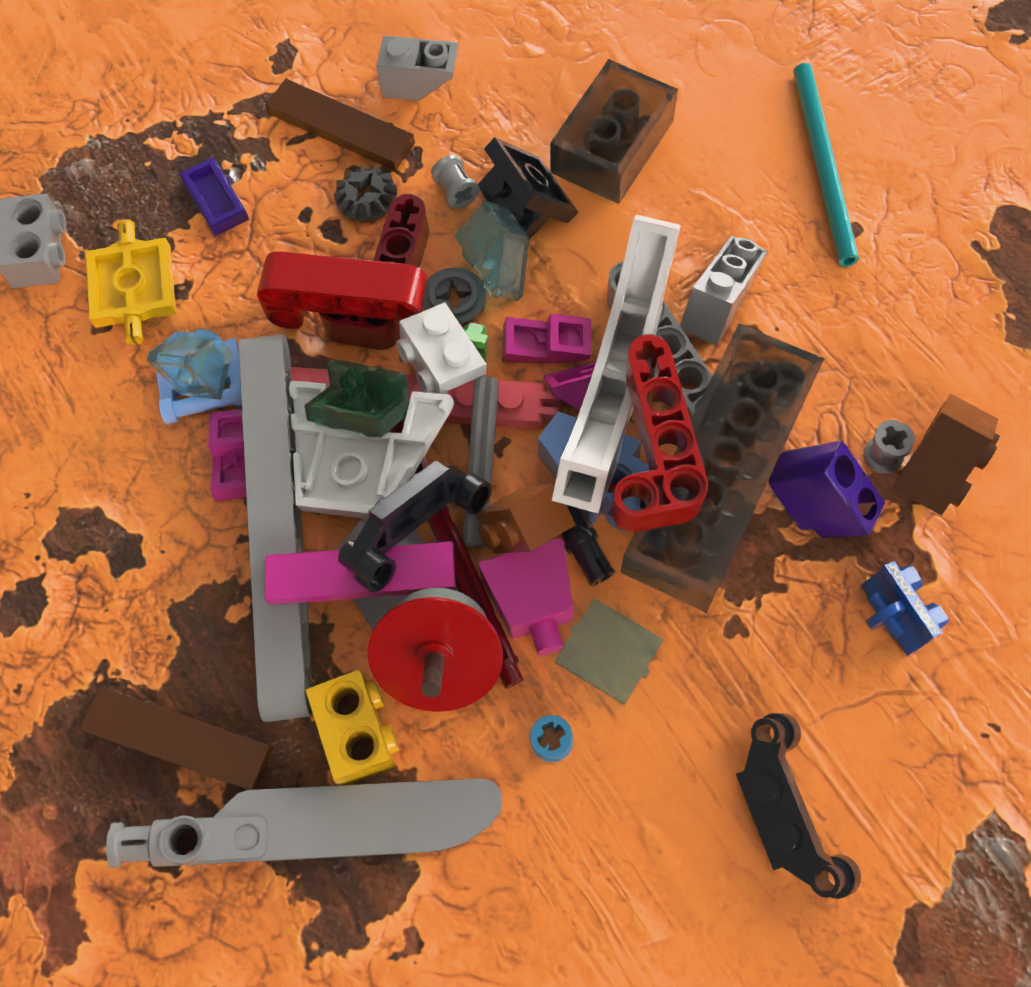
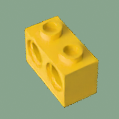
[305,669,399,785]

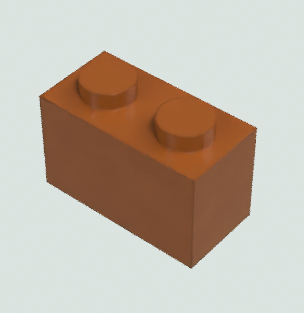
[475,483,576,553]

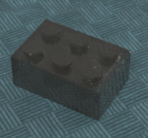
[550,59,678,204]

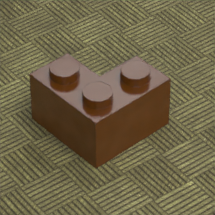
[893,393,1000,516]

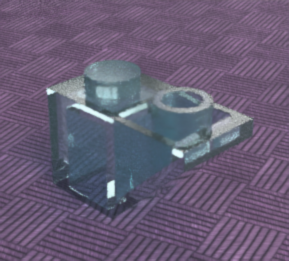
[454,200,529,301]

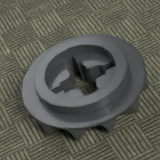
[334,164,397,222]
[422,268,487,325]

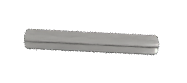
[462,376,499,548]

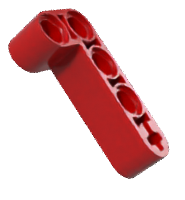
[257,251,427,329]
[612,334,708,532]

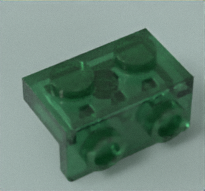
[304,359,409,438]

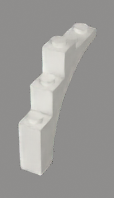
[552,215,681,513]

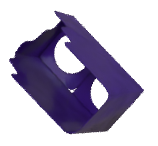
[768,440,886,538]

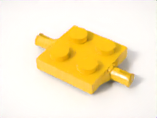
[86,220,176,345]

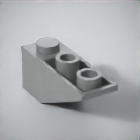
[680,236,768,346]

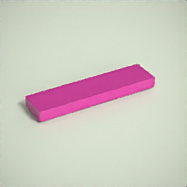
[265,542,456,605]

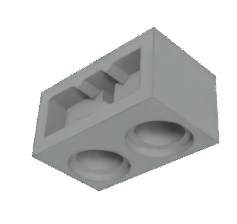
[0,193,67,288]

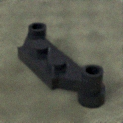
[338,461,492,592]
[736,713,861,899]

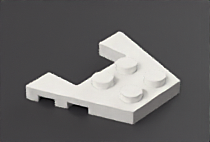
[289,381,454,519]

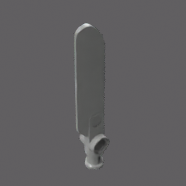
[106,778,502,868]

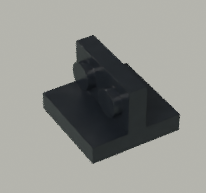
[478,137,579,245]

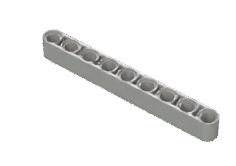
[239,334,313,722]

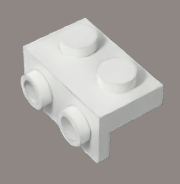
[396,302,487,394]

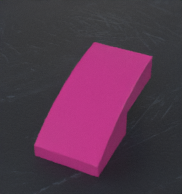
[502,314,591,363]
[208,410,247,501]

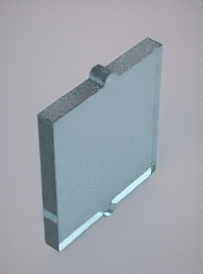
[555,598,664,705]

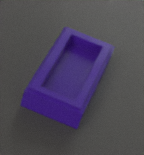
[179,157,250,237]

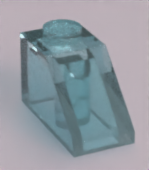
[147,329,233,400]

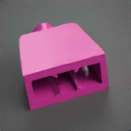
[478,537,573,655]

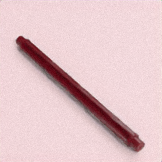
[364,365,524,689]

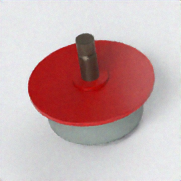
[367,588,503,712]

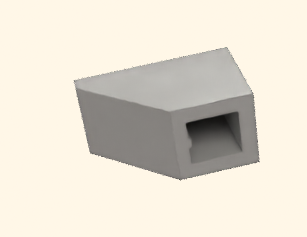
[376,36,459,101]

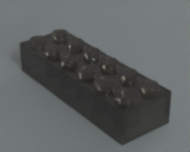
[620,323,824,613]

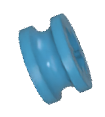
[530,715,573,762]

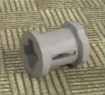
[431,155,479,209]
[863,420,915,474]

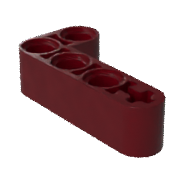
[319,194,429,350]

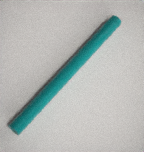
[793,63,859,267]

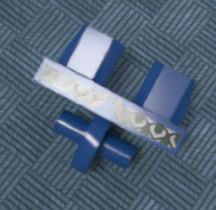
[860,561,949,656]

